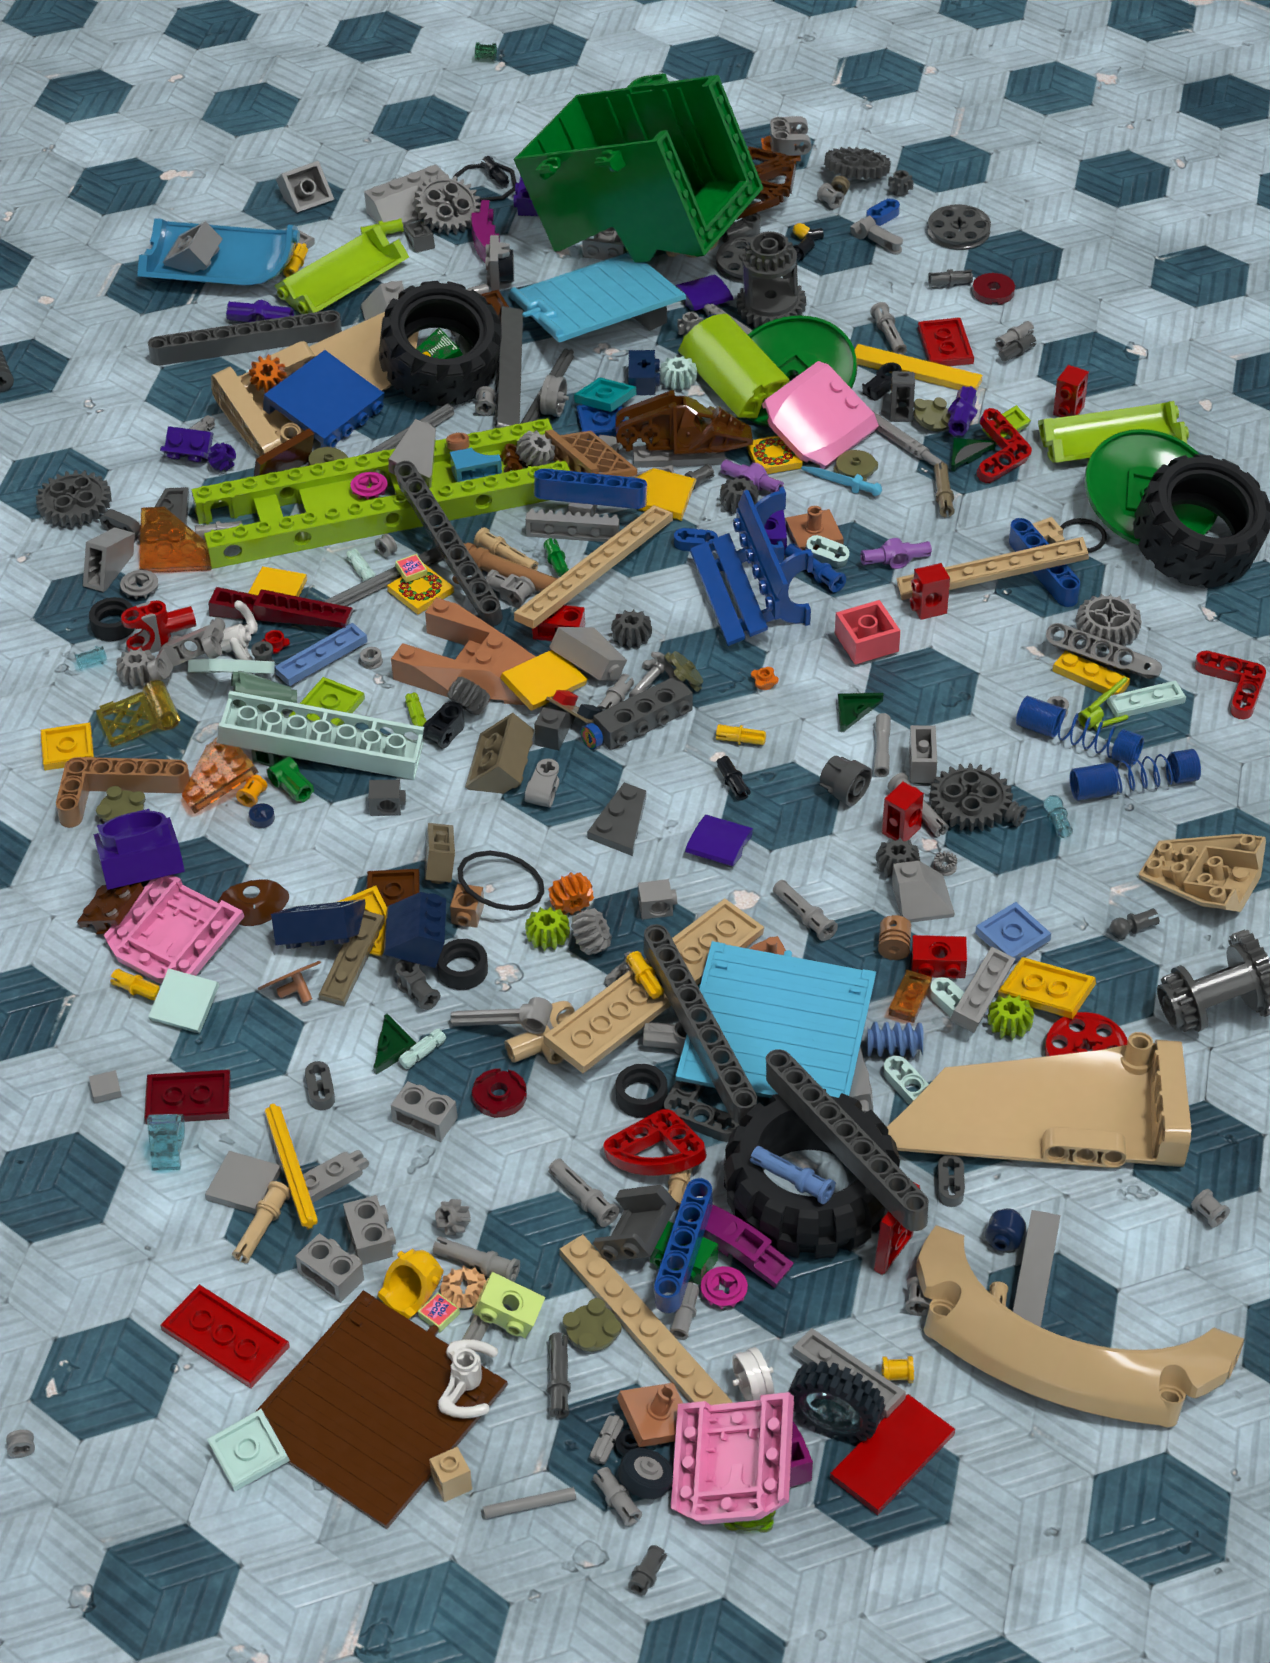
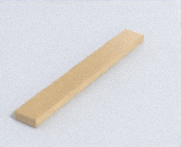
[896,537,1089,600]

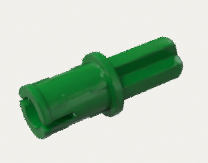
[543,538,569,577]

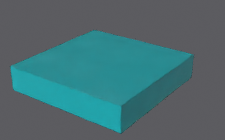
[574,377,636,412]

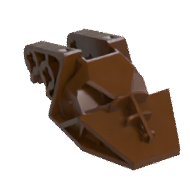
[615,390,753,454]

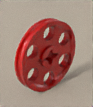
[1045,1012,1128,1056]

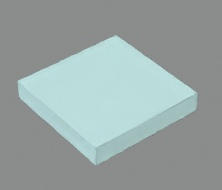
[148,968,220,1034]
[207,1409,290,1492]

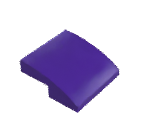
[676,274,733,311]
[685,814,753,866]

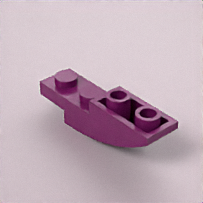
[471,200,500,264]
[689,1205,794,1288]

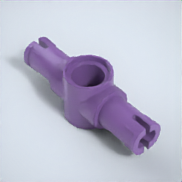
[720,459,784,493]
[860,538,932,569]

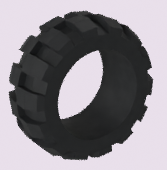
[724,1089,900,1259]

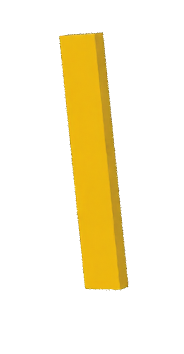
[855,344,983,390]

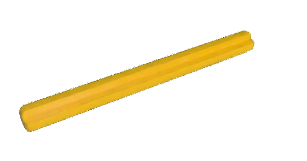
[265,1104,318,1229]

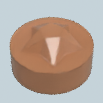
[446,433,470,451]

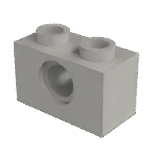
[909,725,937,783]

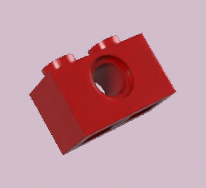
[910,563,950,620]
[882,781,924,841]
[911,935,967,979]

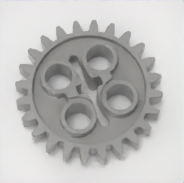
[413,174,481,235]

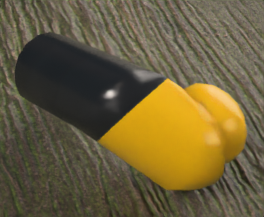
[793,223,824,240]

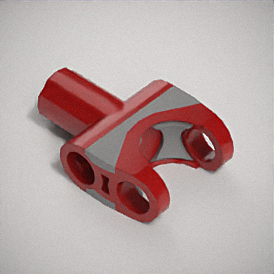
[121,600,197,653]

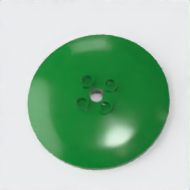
[746,315,857,428]
[1085,429,1218,545]

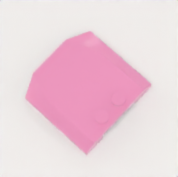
[762,361,879,469]
[104,875,245,984]
[671,1392,794,1525]

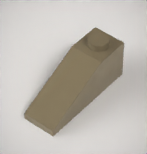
[425,823,455,884]

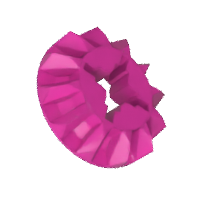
[350,472,388,500]
[701,1266,748,1310]

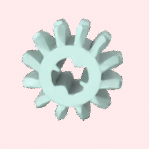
[660,356,697,391]

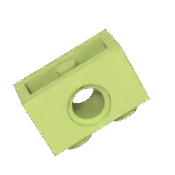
[472,1272,545,1338]

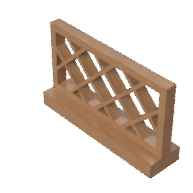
[545,429,637,477]

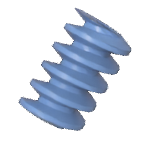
[867,1022,923,1057]

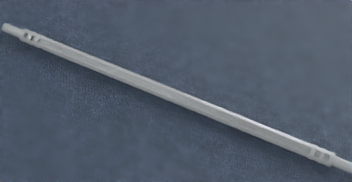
[702,304,944,469]

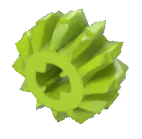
[525,906,570,951]
[987,993,1034,1040]

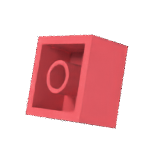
[835,600,900,665]

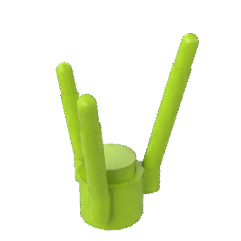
[1078,677,1129,731]

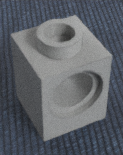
[638,879,677,920]

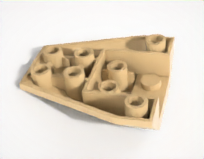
[1138,834,1266,912]

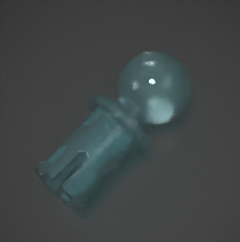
[1043,795,1073,838]

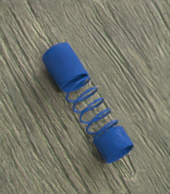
[1016,695,1144,766]
[1069,749,1201,801]

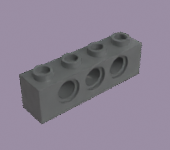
[594,676,693,750]

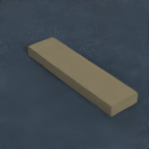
[319,910,385,1006]

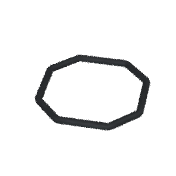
[453,162,517,202]

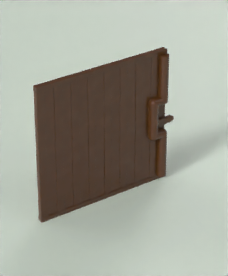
[255,1290,508,1529]

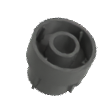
[819,755,872,806]

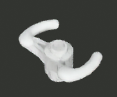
[221,600,258,660]
[438,1339,498,1419]

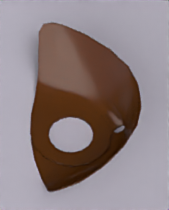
[217,879,289,926]

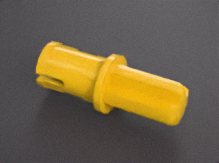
[283,243,308,277]
[716,724,767,745]
[626,951,664,999]
[110,969,160,1000]

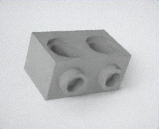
[391,1081,458,1142]
[343,1195,396,1265]
[295,1233,364,1303]

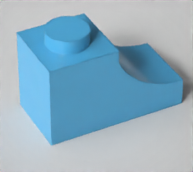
[450,448,502,482]

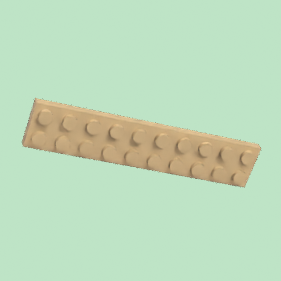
[543,898,764,1074]

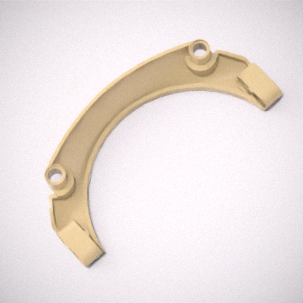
[916,1225,1244,1427]

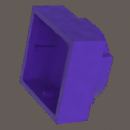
[93,809,185,890]

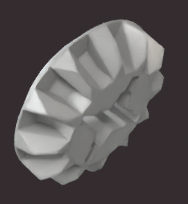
[120,570,159,600]

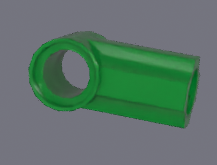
[266,756,314,803]

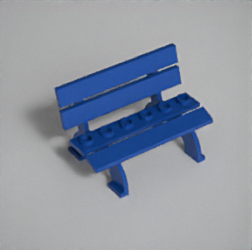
[690,487,813,646]

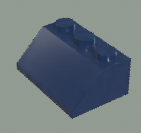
[384,892,446,968]
[271,899,366,949]

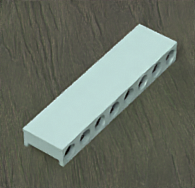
[217,691,424,780]

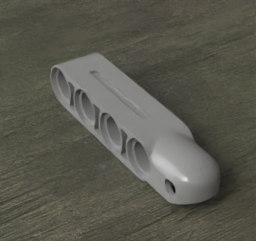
[1046,623,1162,679]

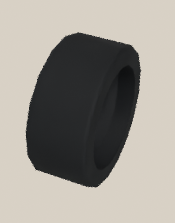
[89,597,136,641]
[437,939,488,990]
[615,1064,668,1117]

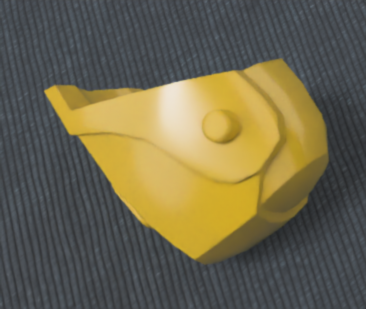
[378,1248,444,1319]

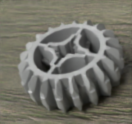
[1075,594,1142,650]

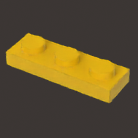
[1053,650,1130,696]

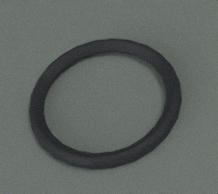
[1060,518,1107,553]

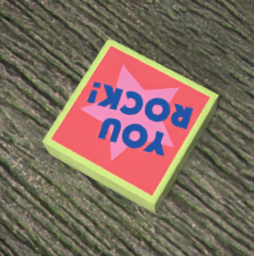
[395,554,427,583]
[418,1293,460,1333]

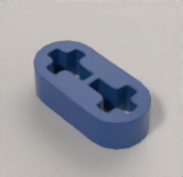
[866,199,900,226]
[674,528,718,552]

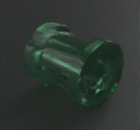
[475,42,497,61]

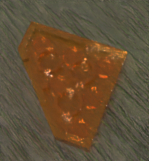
[140,507,212,573]
[182,737,259,814]

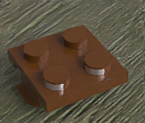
[77,883,144,934]

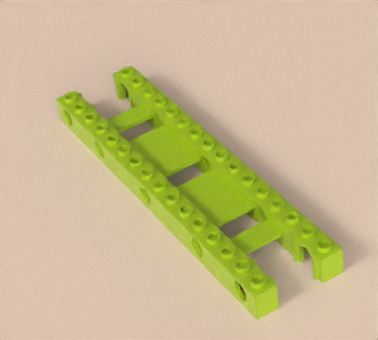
[191,418,570,569]

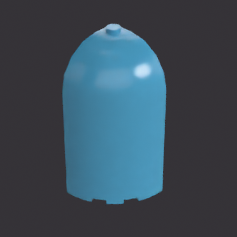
[137,218,300,286]

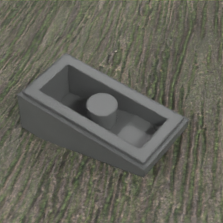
[403,221,435,252]

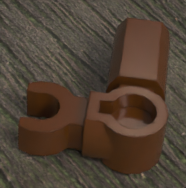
[500,443,532,473]

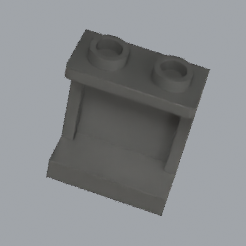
[593,1184,678,1261]

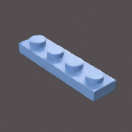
[275,623,368,686]

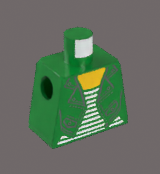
[417,328,463,359]

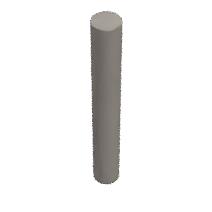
[483,1487,576,1519]

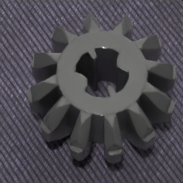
[720,477,758,514]
[611,609,652,649]
[447,677,491,715]
[876,837,920,878]

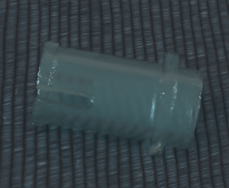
[75,646,107,669]

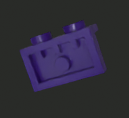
[160,426,213,463]

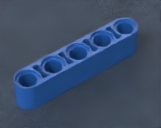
[534,469,647,509]
[1009,518,1080,607]
[654,1178,713,1313]

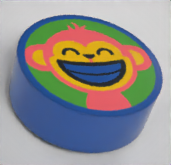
[580,723,603,749]

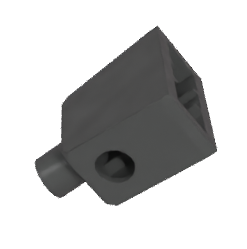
[890,371,915,422]

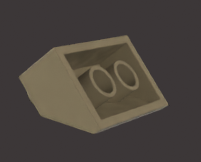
[465,713,534,794]

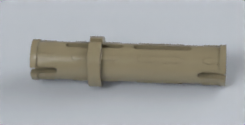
[933,462,954,517]

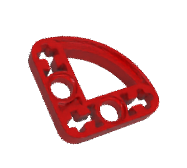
[603,1109,707,1176]

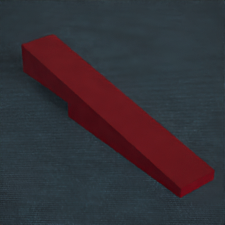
[208,587,353,628]

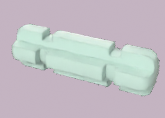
[346,549,375,582]
[399,1029,446,1069]

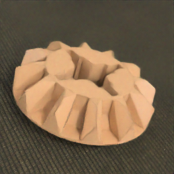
[440,1265,486,1308]

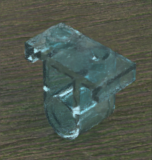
[147,1114,185,1171]

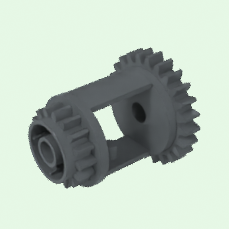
[736,231,806,328]
[1157,929,1270,1032]

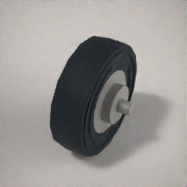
[618,1448,673,1499]

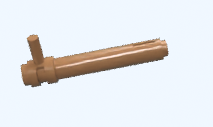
[452,542,557,592]

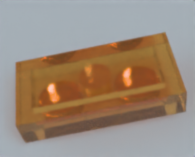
[889,970,932,1023]

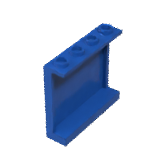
[263,350,384,448]

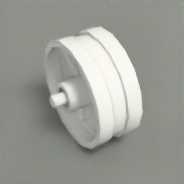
[732,1347,774,1401]

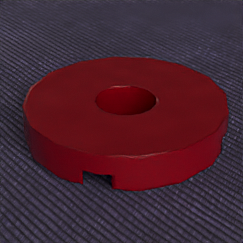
[972,273,1015,305]
[472,1068,527,1118]

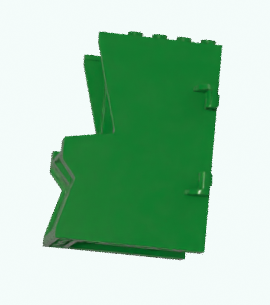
[513,73,763,263]

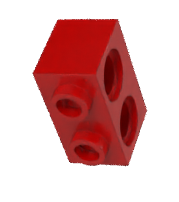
[1053,365,1089,417]
[532,605,585,641]

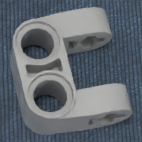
[770,116,811,156]

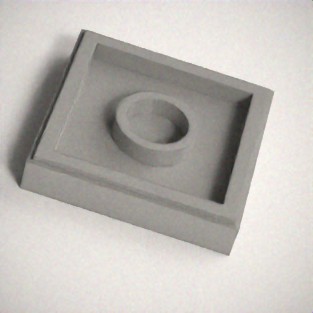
[205,1151,281,1214]

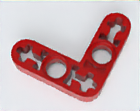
[976,408,1032,483]
[1195,651,1266,719]

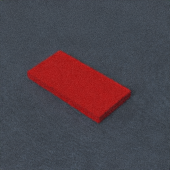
[160,1284,290,1389]
[830,1394,956,1515]

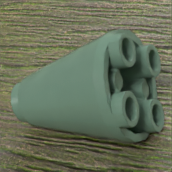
[231,671,297,712]

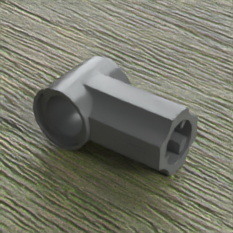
[721,213,760,243]

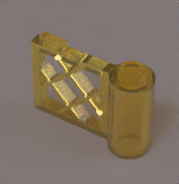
[96,680,180,747]

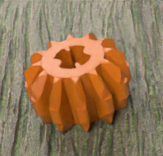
[248,354,287,393]
[548,872,594,915]

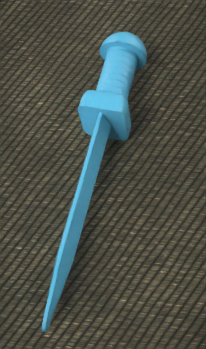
[801,466,882,496]

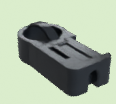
[862,362,902,401]

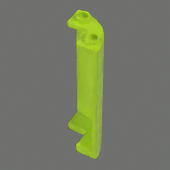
[274,225,409,314]
[678,314,789,418]
[1038,401,1189,463]

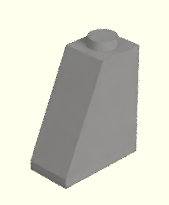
[389,419,436,488]
[83,527,135,592]
[549,627,627,681]

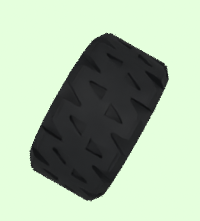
[379,281,502,406]
[1133,454,1270,588]

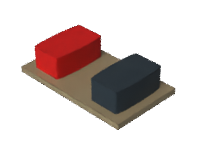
[546,690,602,724]

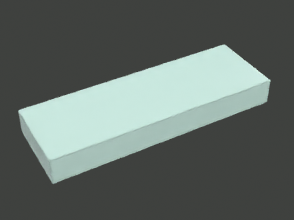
[1107,680,1186,717]

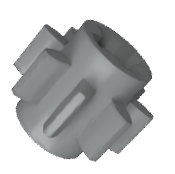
[677,312,703,337]
[435,1199,471,1235]

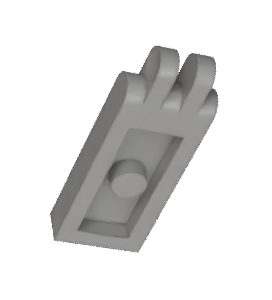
[303,1150,369,1203]

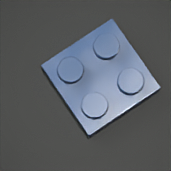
[975,902,1051,963]

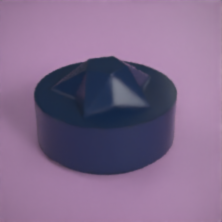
[249,803,275,828]

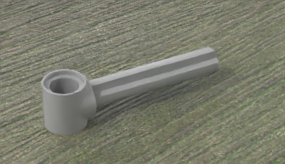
[451,997,553,1034]

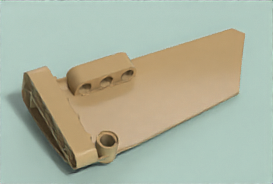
[211,312,419,456]
[887,1032,1191,1168]

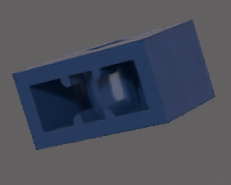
[629,350,660,395]

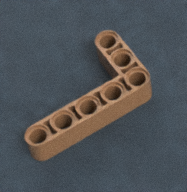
[56,757,191,828]

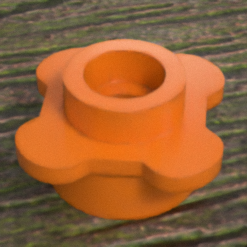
[751,667,779,690]

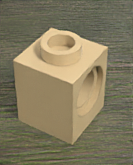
[429,1447,472,1502]

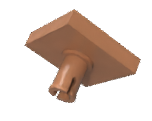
[785,506,844,550]
[617,1383,683,1447]

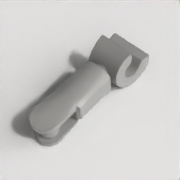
[850,215,903,255]

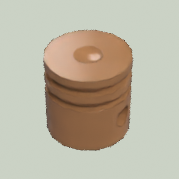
[878,915,912,960]

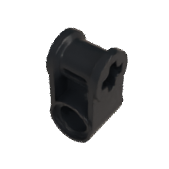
[423,701,465,749]

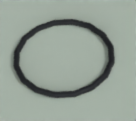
[457,850,545,911]

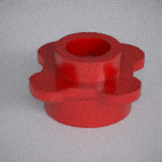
[261,630,290,654]

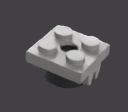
[485,235,514,292]

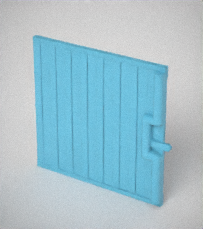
[509,252,686,343]
[675,941,876,1098]

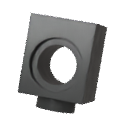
[368,779,406,816]

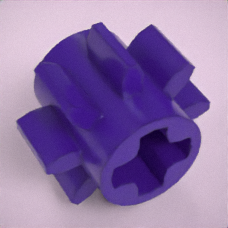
[208,442,236,471]

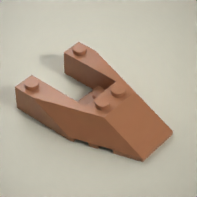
[391,597,536,705]

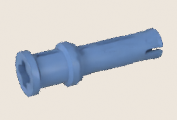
[750,1146,836,1204]

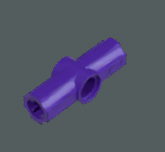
[226,300,294,322]
[948,386,978,436]

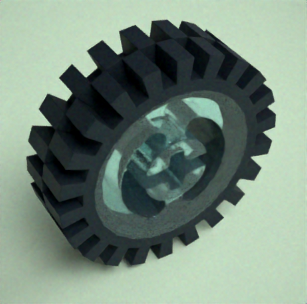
[788,1361,885,1443]

